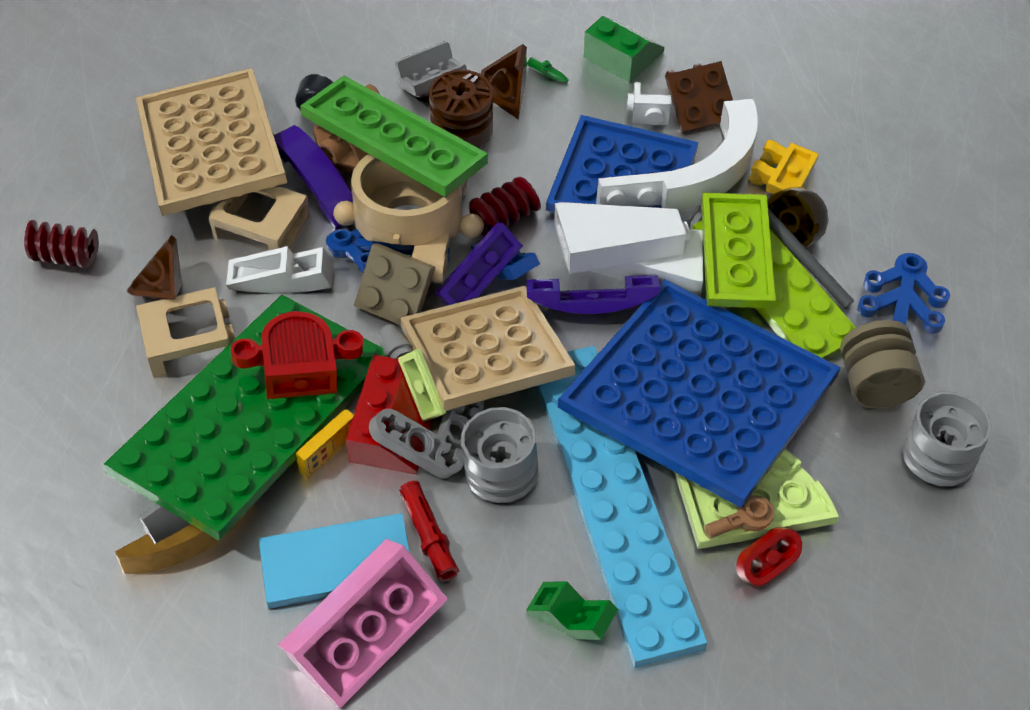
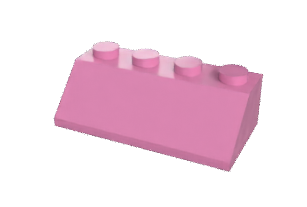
[278,539,448,708]

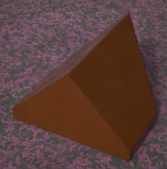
[481,44,527,120]
[127,235,182,299]

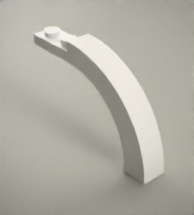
[596,99,758,211]

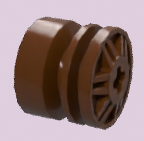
[429,70,493,148]

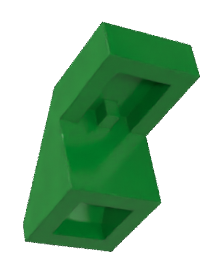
[526,581,619,640]

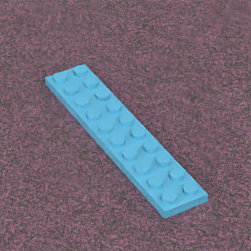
[537,345,707,668]

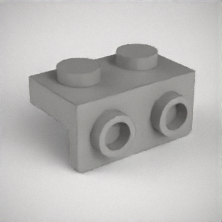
[395,41,467,97]

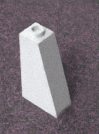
[554,202,690,274]
[590,230,703,297]

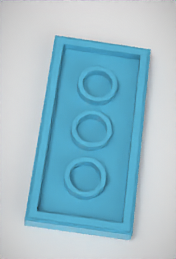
[258,513,410,609]

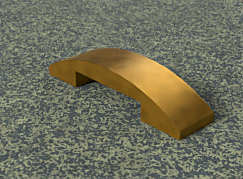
[115,510,249,574]

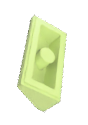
[398,348,446,422]

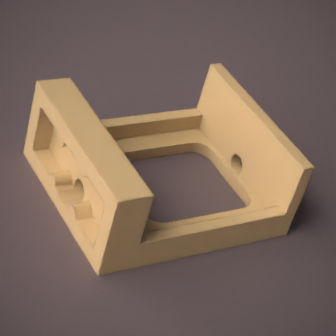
[209,186,310,251]
[136,287,235,377]

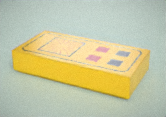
[296,409,354,479]

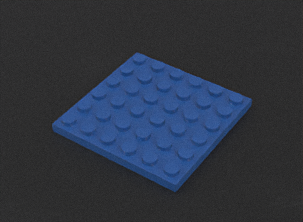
[557,279,841,508]

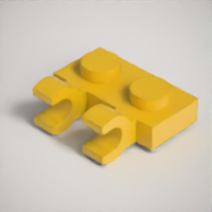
[748,140,819,194]

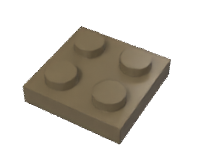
[354,243,435,325]

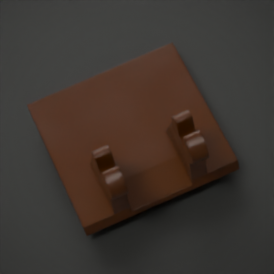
[665,61,733,133]

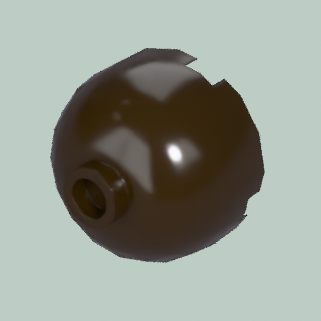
[767,187,829,248]

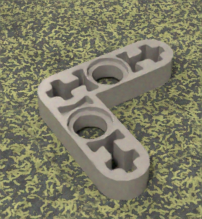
[369,400,484,479]

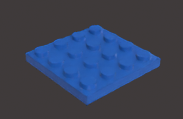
[546,115,698,213]

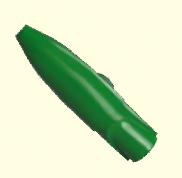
[527,57,569,83]

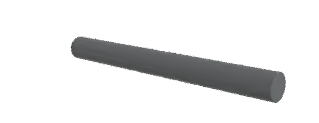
[768,208,854,309]

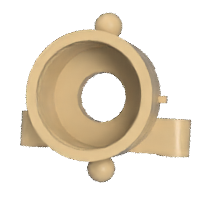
[333,154,484,283]

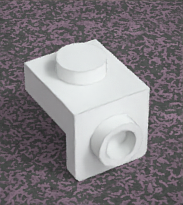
[627,82,671,125]

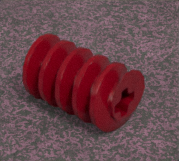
[469,177,541,237]
[24,220,99,269]

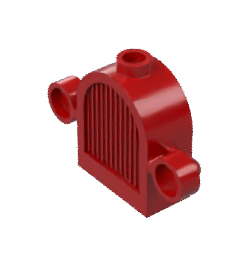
[231,311,364,399]

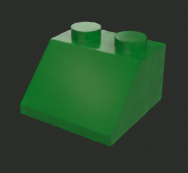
[583,16,665,83]

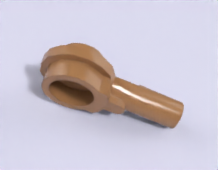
[704,495,774,539]

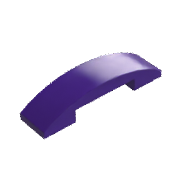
[273,125,353,230]
[527,275,660,314]

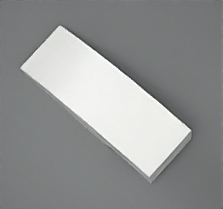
[226,246,334,293]

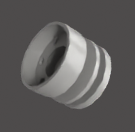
[903,391,992,486]
[461,407,539,503]

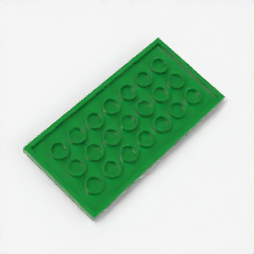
[103,294,385,541]

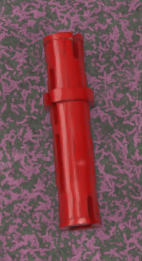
[399,481,460,582]

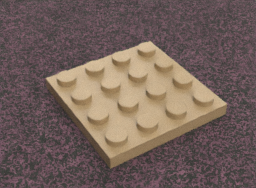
[400,286,575,411]

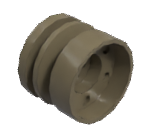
[840,320,925,409]

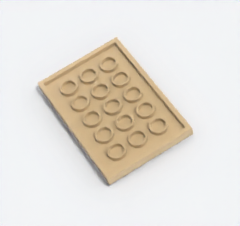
[135,68,288,216]

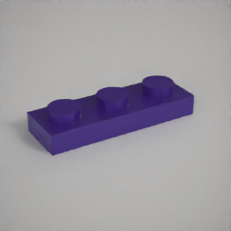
[434,223,523,306]

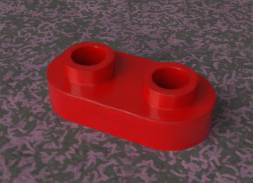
[736,527,802,586]

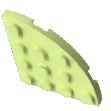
[674,449,839,549]

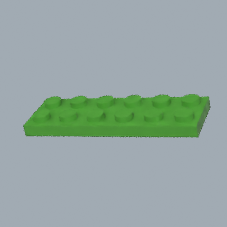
[300,75,488,197]

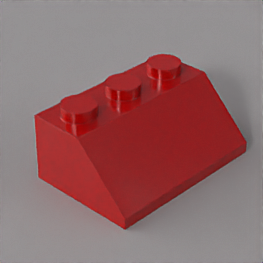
[346,355,433,475]

